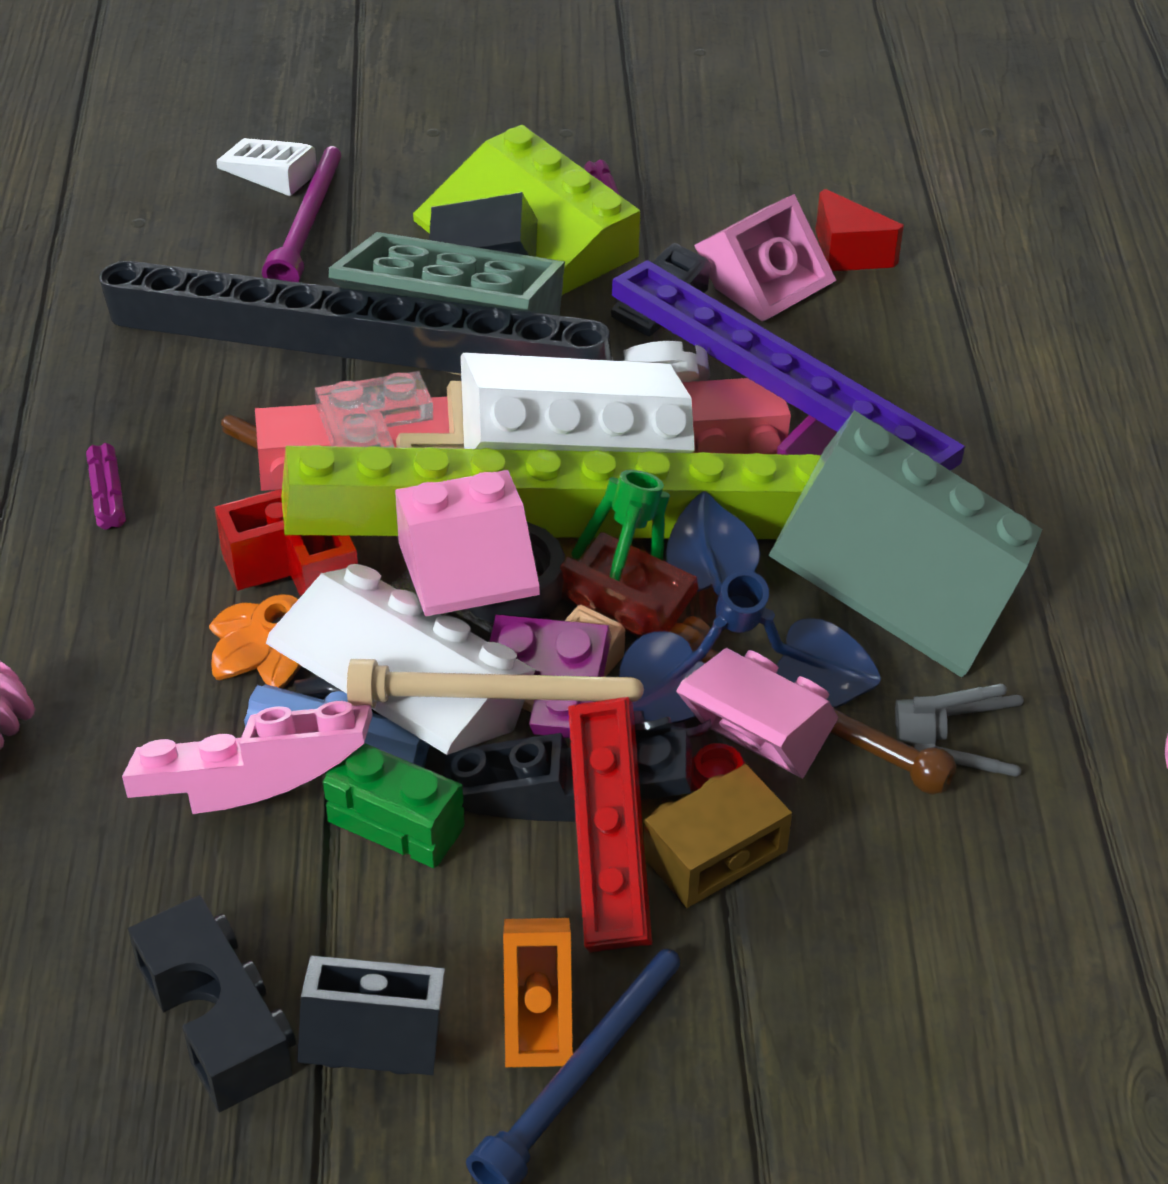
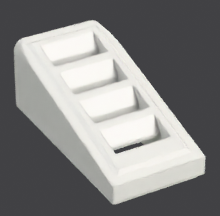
[217,138,317,196]

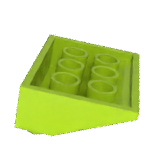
[413,125,640,295]

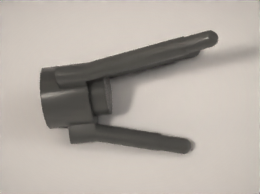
[895,684,1024,777]

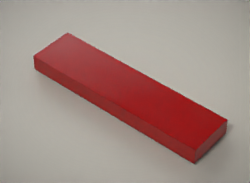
[568,697,652,952]

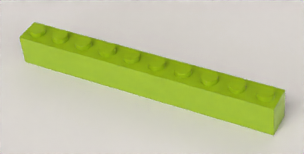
[281,445,821,539]

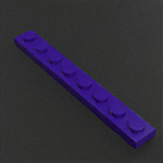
[612,260,965,471]

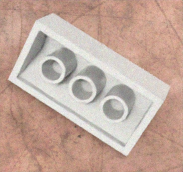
[461,353,695,453]
[266,564,535,755]

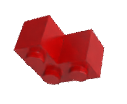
[214,489,358,597]

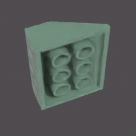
[328,232,565,316]
[769,410,1043,678]

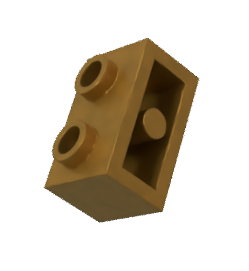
[644,764,792,908]

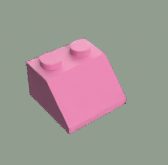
[694,194,836,321]
[395,470,540,617]
[676,648,838,779]

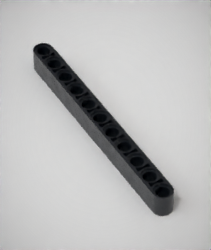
[99,261,612,374]

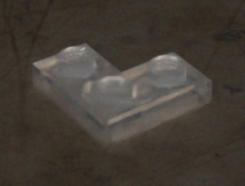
[315,371,433,447]

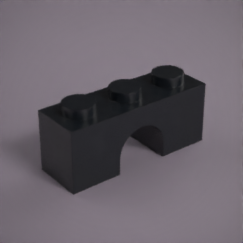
[127,895,296,1113]

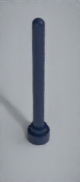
[466,949,680,1184]

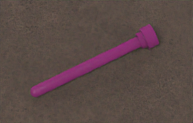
[262,146,341,282]

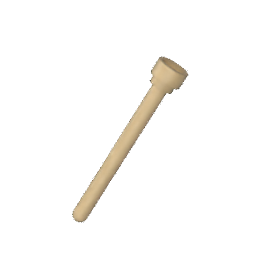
[347,659,644,708]

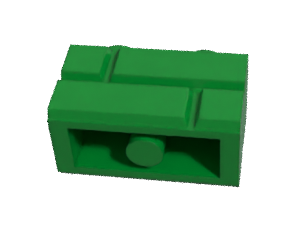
[323,743,465,869]

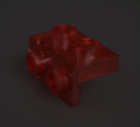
[560,532,699,634]

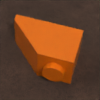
[503,918,573,1067]

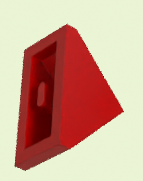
[816,189,904,271]

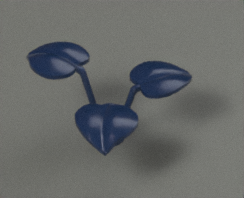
[619,491,881,723]

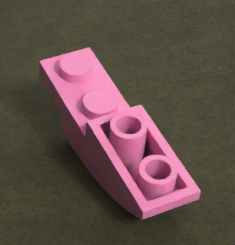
[122,701,373,814]

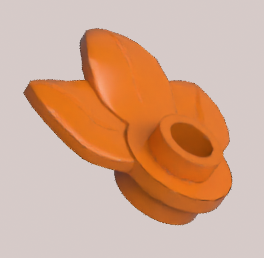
[209,594,301,689]

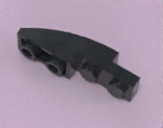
[443,730,692,822]

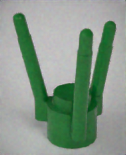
[571,470,670,593]

